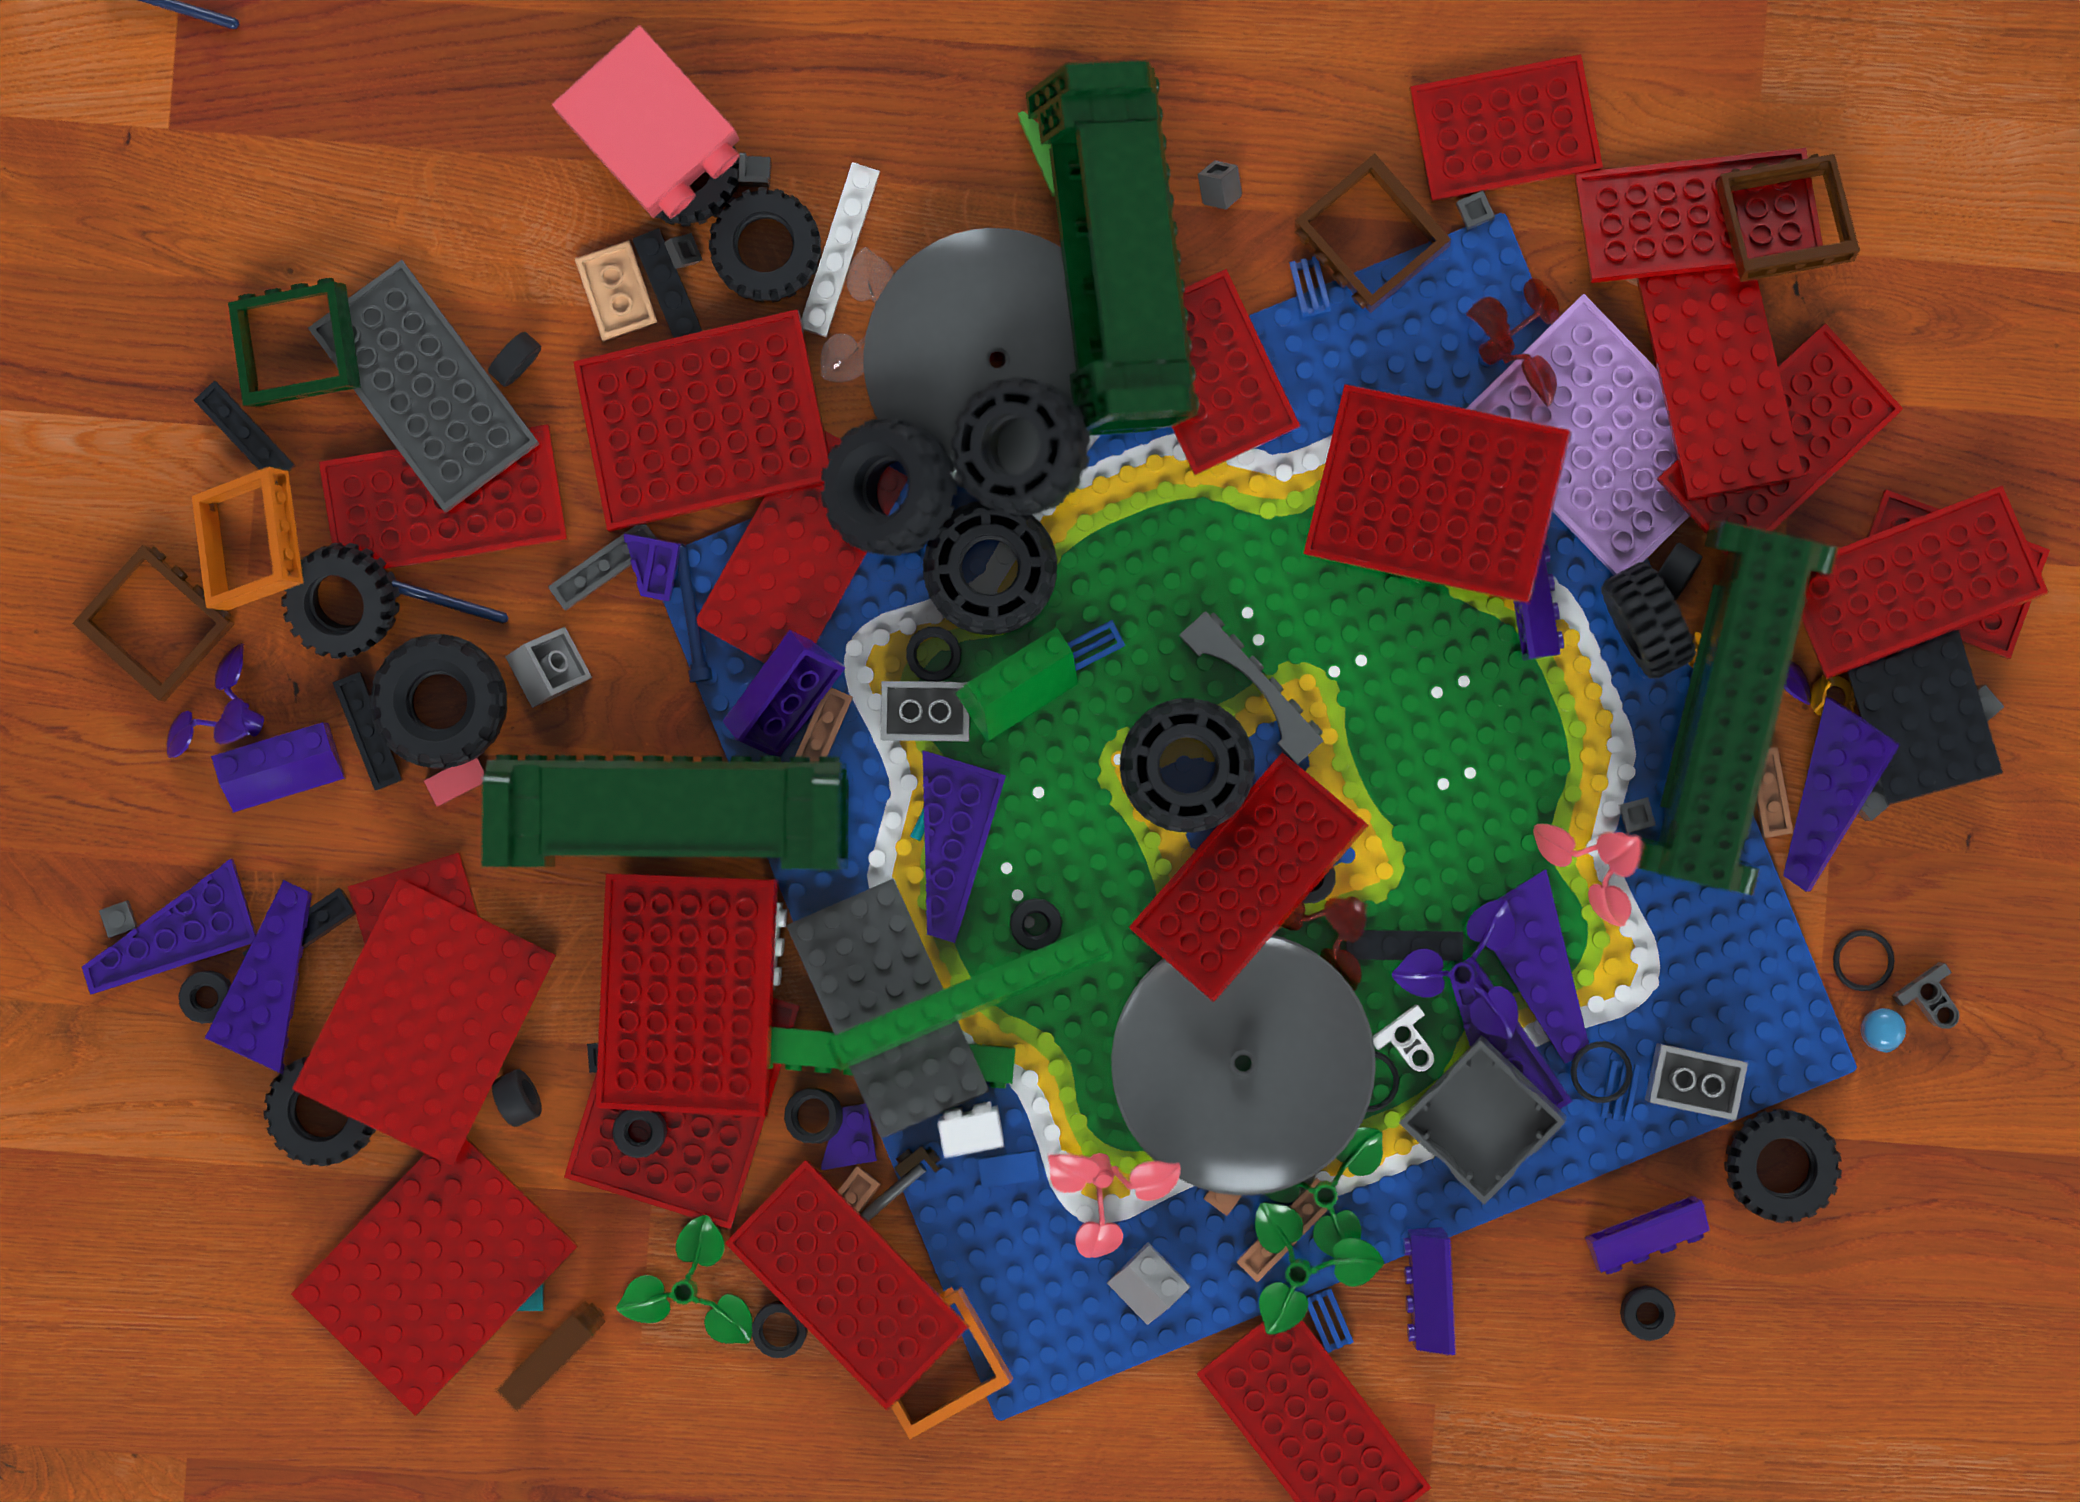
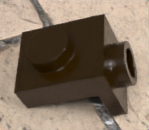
[894,1144,941,1177]

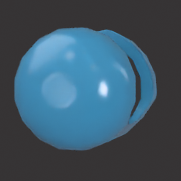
[1861,1008,1906,1053]

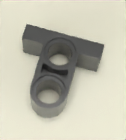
[1892,962,1959,1029]

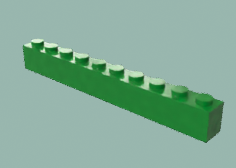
[827,925,1110,1071]
[770,1026,1016,1089]

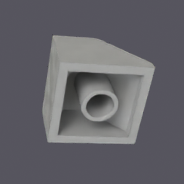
[505,627,592,708]
[1107,1242,1190,1325]

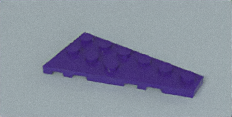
[1783,697,1900,892]
[205,880,312,1074]
[1450,957,1572,1109]

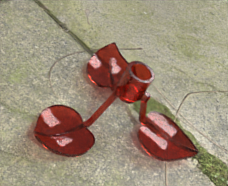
[1466,278,1560,407]
[1281,896,1366,991]

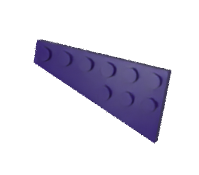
[922,750,1006,943]
[82,858,257,995]
[1493,869,1589,1064]

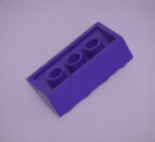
[1513,545,1564,661]
[722,630,845,757]
[211,722,345,812]
[1585,1195,1710,1275]
[1403,1227,1455,1355]

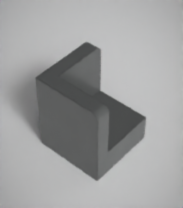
[739,153,771,188]
[1198,160,1242,209]

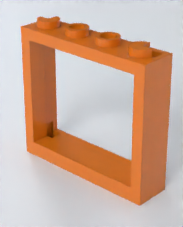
[192,467,303,611]
[891,1287,1014,1439]

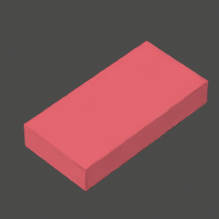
[424,757,485,807]

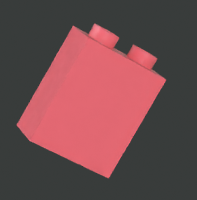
[552,25,740,218]

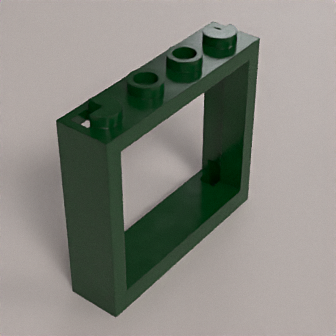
[228,278,361,408]

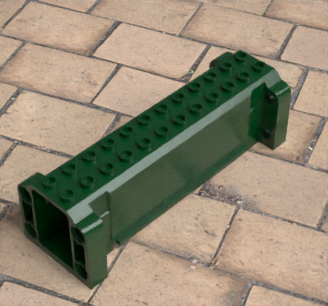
[1025,61,1199,436]
[1637,521,1838,895]
[481,754,849,870]

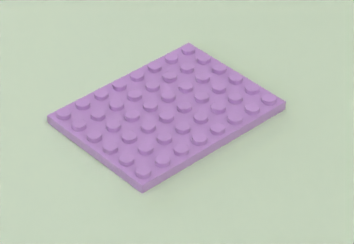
[1466,294,1689,575]

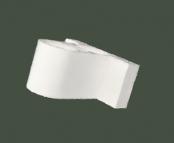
[1373,1004,1434,1071]

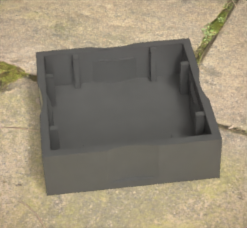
[1399,1035,1567,1205]

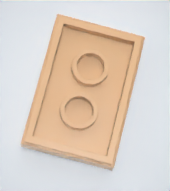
[575,240,658,342]

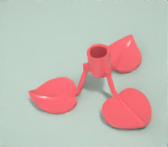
[1533,824,1641,927]
[1048,1153,1181,1258]

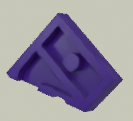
[624,533,681,601]
[821,1103,877,1170]

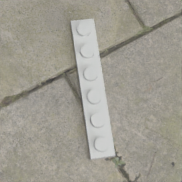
[801,162,880,337]

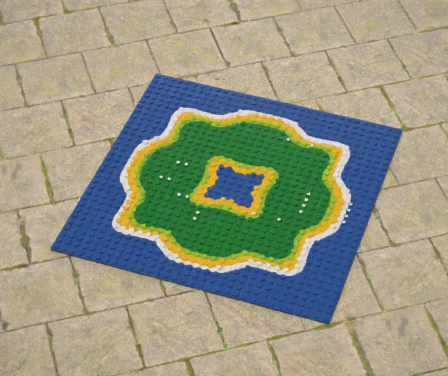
[663,213,1857,1421]

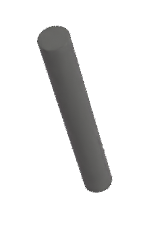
[860,1162,927,1221]

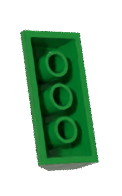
[955,627,1078,742]

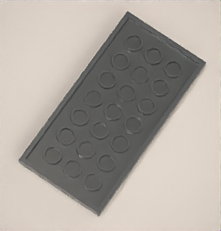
[308,260,539,513]
[786,879,989,1139]

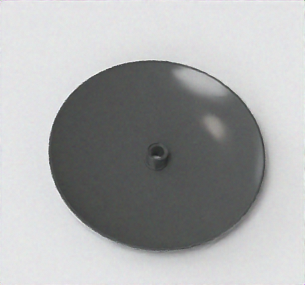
[863,228,1100,488]
[1111,935,1375,1195]

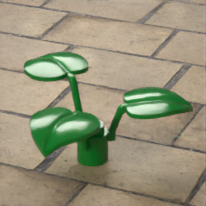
[1265,1127,1383,1258]
[1255,1202,1384,1334]
[616,1215,753,1344]

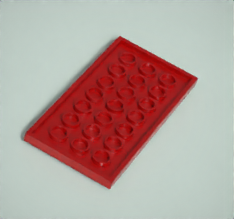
[1574,148,1823,283]
[1636,267,1803,501]
[1656,323,1903,556]
[319,424,568,577]
[696,430,908,663]
[1801,485,2048,679]
[1129,752,1369,1002]
[725,1160,970,1411]
[1196,1320,1431,1502]

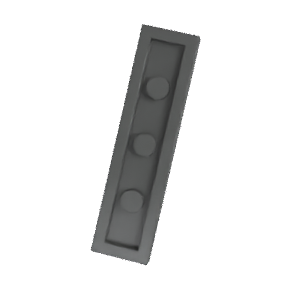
[548,523,657,611]

